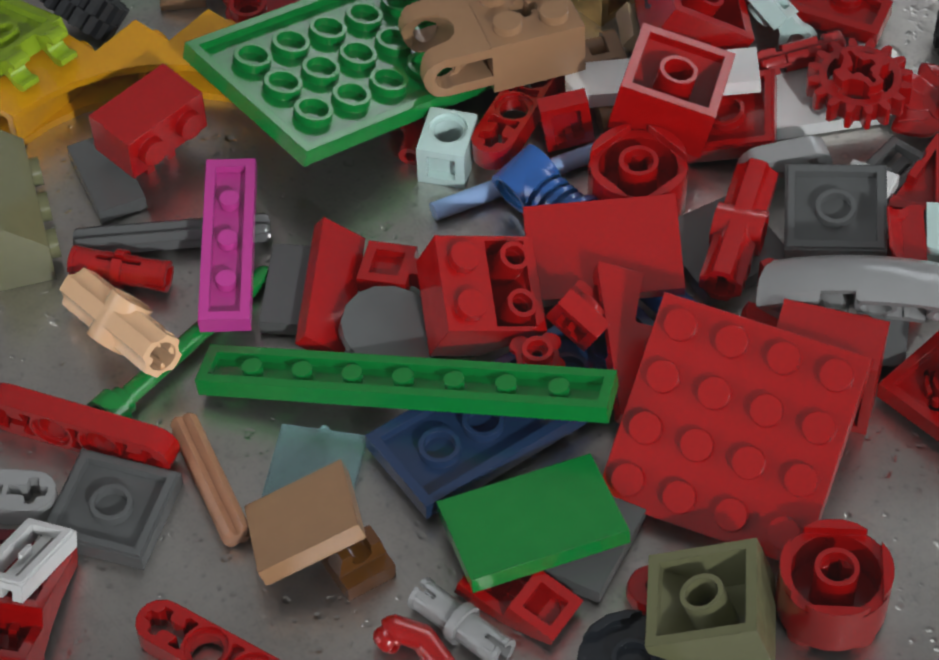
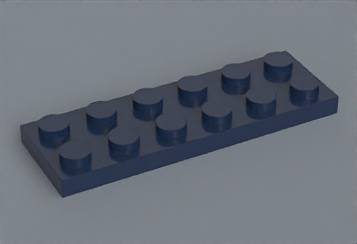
[365,305,654,519]

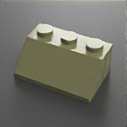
[0,130,62,292]

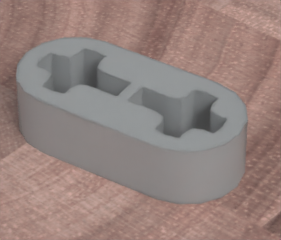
[737,135,833,191]
[0,469,58,525]

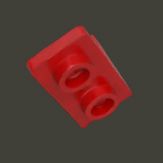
[531,79,595,152]

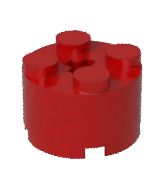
[587,124,689,217]
[775,519,895,651]

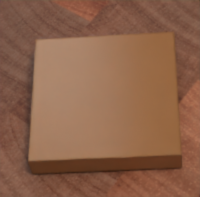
[244,459,367,586]

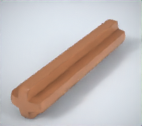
[170,412,250,547]

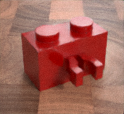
[89,63,207,179]

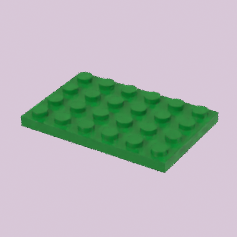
[183,0,492,167]

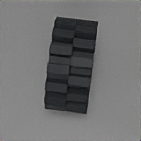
[39,0,130,42]

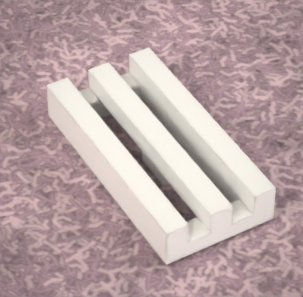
[0,518,77,604]

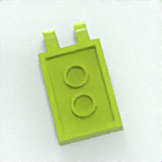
[0,0,78,92]

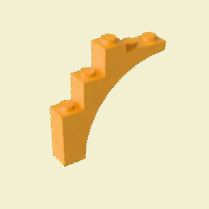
[0,9,237,146]

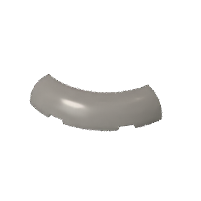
[756,255,939,323]

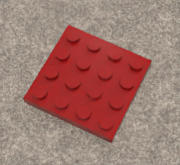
[602,292,874,561]

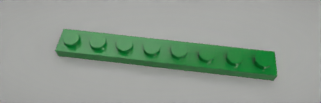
[195,344,619,423]

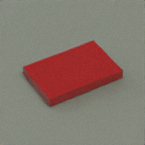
[523,193,685,307]

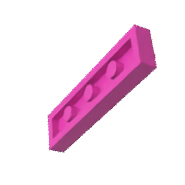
[198,158,257,332]

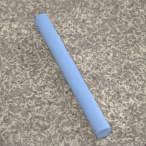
[429,142,594,221]

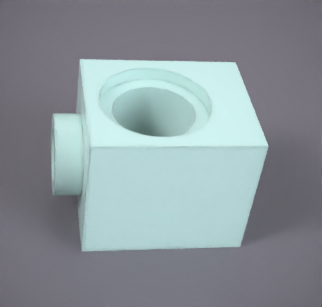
[416,107,478,189]

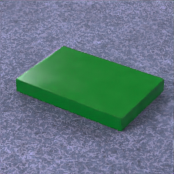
[436,453,631,593]

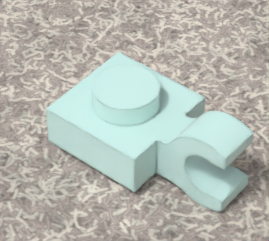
[748,0,818,45]

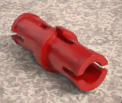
[67,245,174,293]

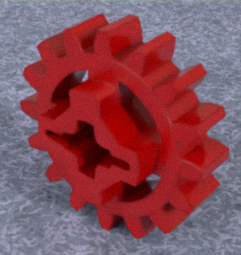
[806,38,913,130]

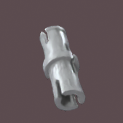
[407,577,516,660]

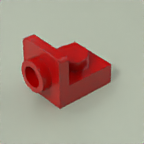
[545,279,611,351]

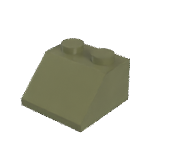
[645,538,776,660]

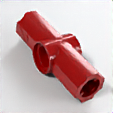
[699,158,779,302]

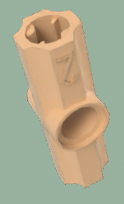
[59,267,182,378]

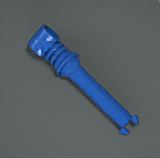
[492,144,697,314]

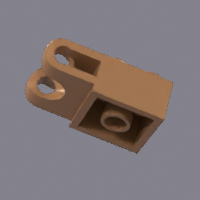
[398,0,586,97]

